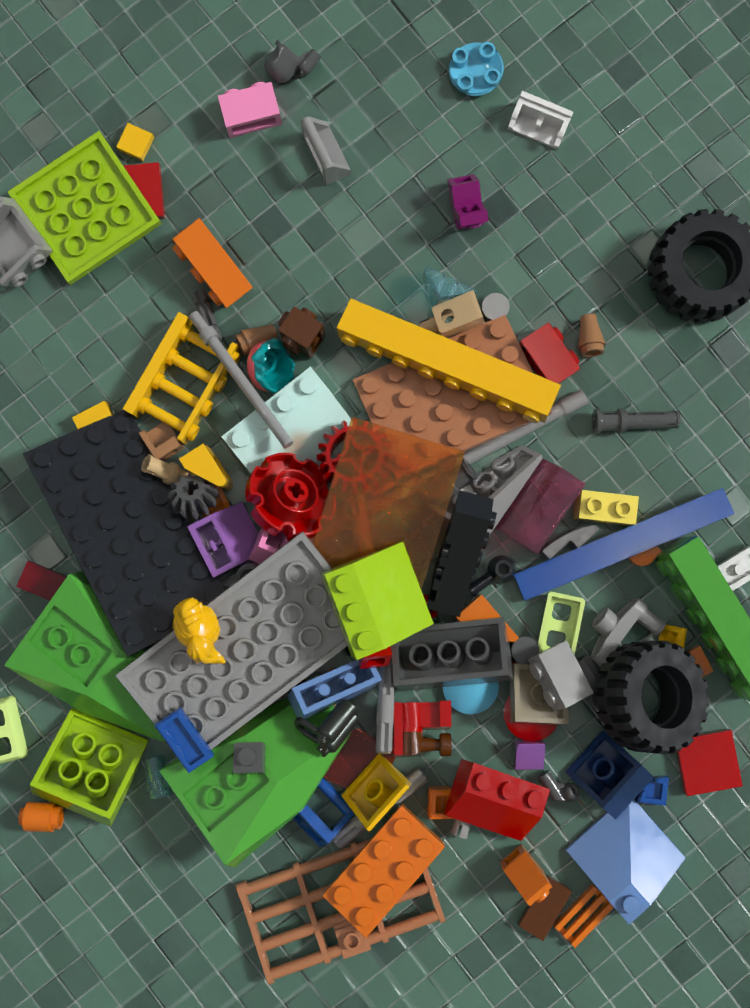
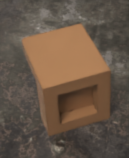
[139,423,185,462]

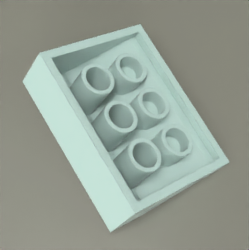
[222,366,361,473]

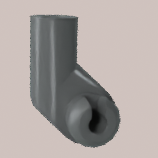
[537,770,580,802]

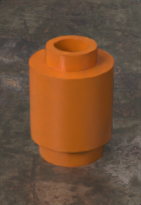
[18,802,64,832]

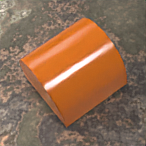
[427,786,453,819]

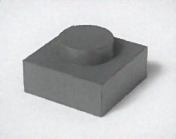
[233,742,266,775]

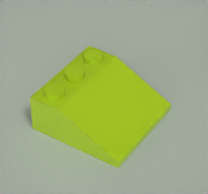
[320,541,434,660]
[30,708,149,827]

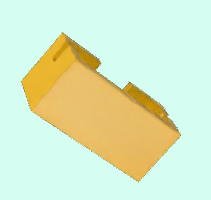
[72,401,114,429]

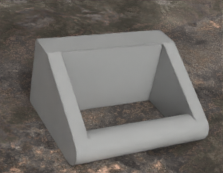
[301,117,351,186]

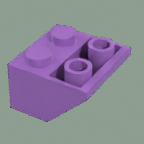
[187,502,259,578]

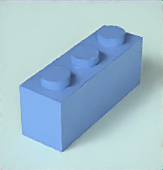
[287,660,382,719]

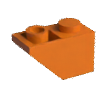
[500,844,552,906]

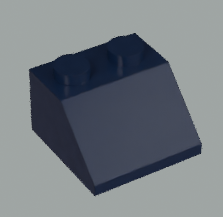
[565,731,654,820]

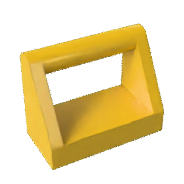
[179,443,233,490]

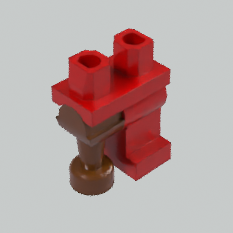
[390,700,452,758]

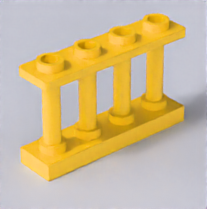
[123,312,241,445]

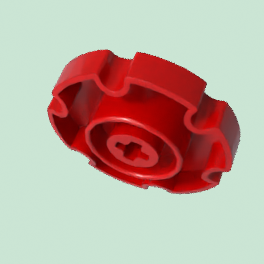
[245,453,337,541]

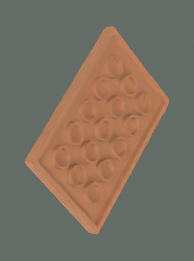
[352,315,552,481]

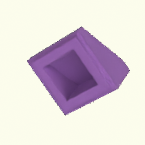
[514,740,545,770]

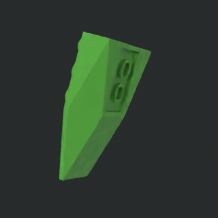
[4,571,166,742]
[159,698,353,867]

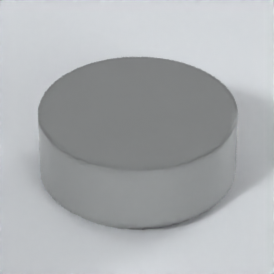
[481,293,510,321]

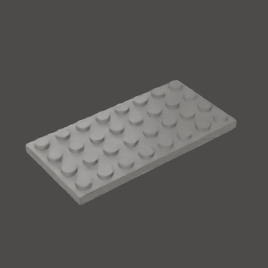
[115,531,347,749]

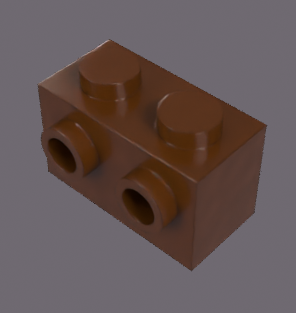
[278,306,326,359]

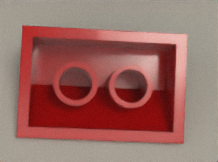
[444,759,550,841]

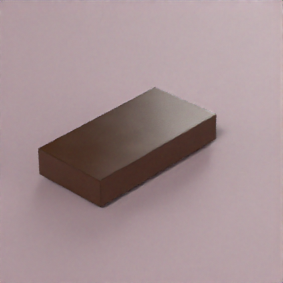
[518,874,572,941]

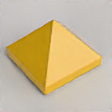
[658,625,687,649]

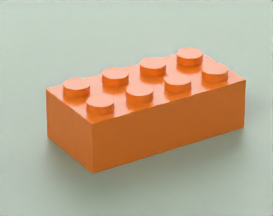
[323,803,445,938]

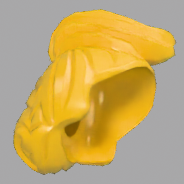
[173,597,226,664]

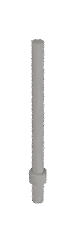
[189,311,293,449]

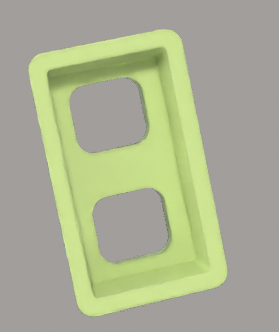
[538,592,585,655]
[0,696,28,764]

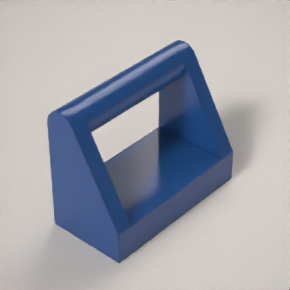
[293,777,355,847]

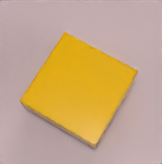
[116,123,154,162]

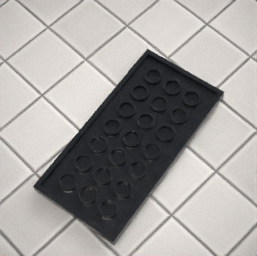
[23,410,225,658]

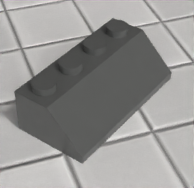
[391,617,513,691]

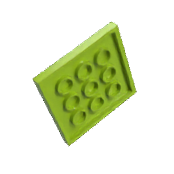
[8,131,162,285]

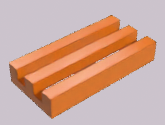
[553,884,614,948]

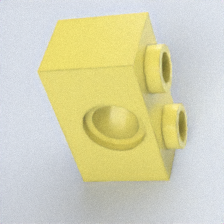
[573,490,639,526]

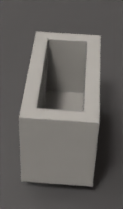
[528,640,594,711]

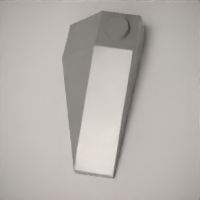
[426,445,543,533]

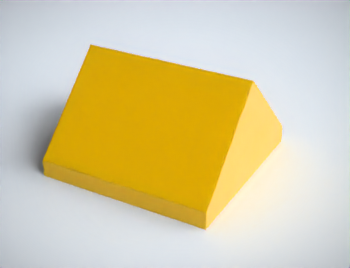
[341,753,412,831]

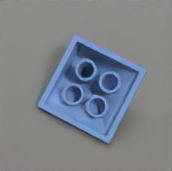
[565,800,685,925]

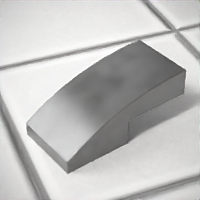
[538,525,599,559]

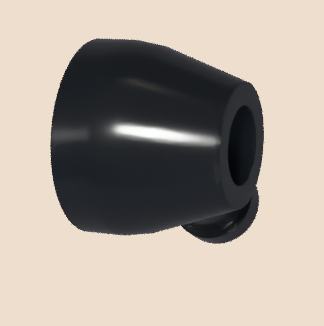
[468,555,516,597]

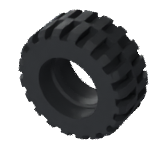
[648,209,750,323]
[594,640,710,754]

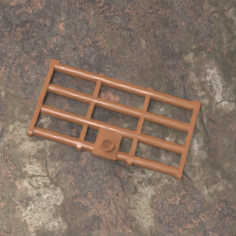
[236,839,446,985]

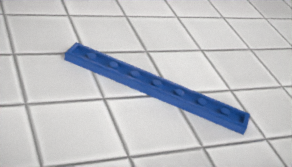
[514,488,735,601]

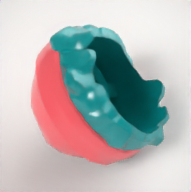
[247,338,295,394]

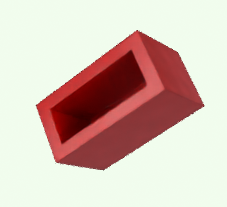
[519,322,580,384]

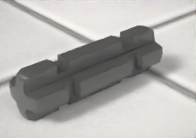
[192,289,222,341]

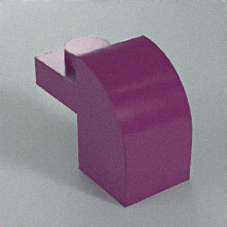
[447,174,488,230]

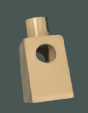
[419,290,485,338]

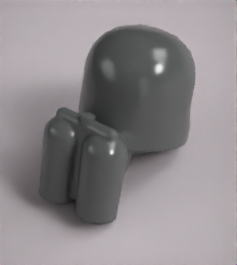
[264,39,321,83]

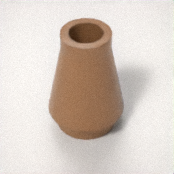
[578,314,606,357]
[235,323,278,356]

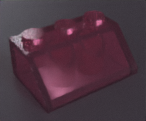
[495,459,586,555]

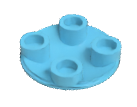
[449,42,504,96]
[443,682,499,714]

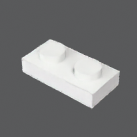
[717,545,750,591]

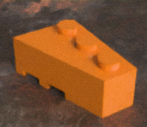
[171,218,253,308]

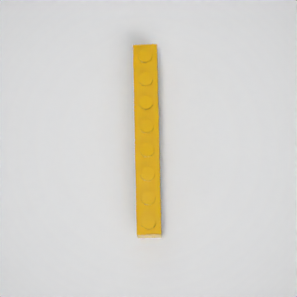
[337,298,561,423]

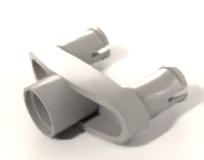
[591,598,666,667]

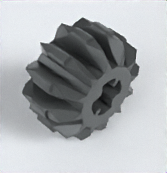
[168,471,219,520]

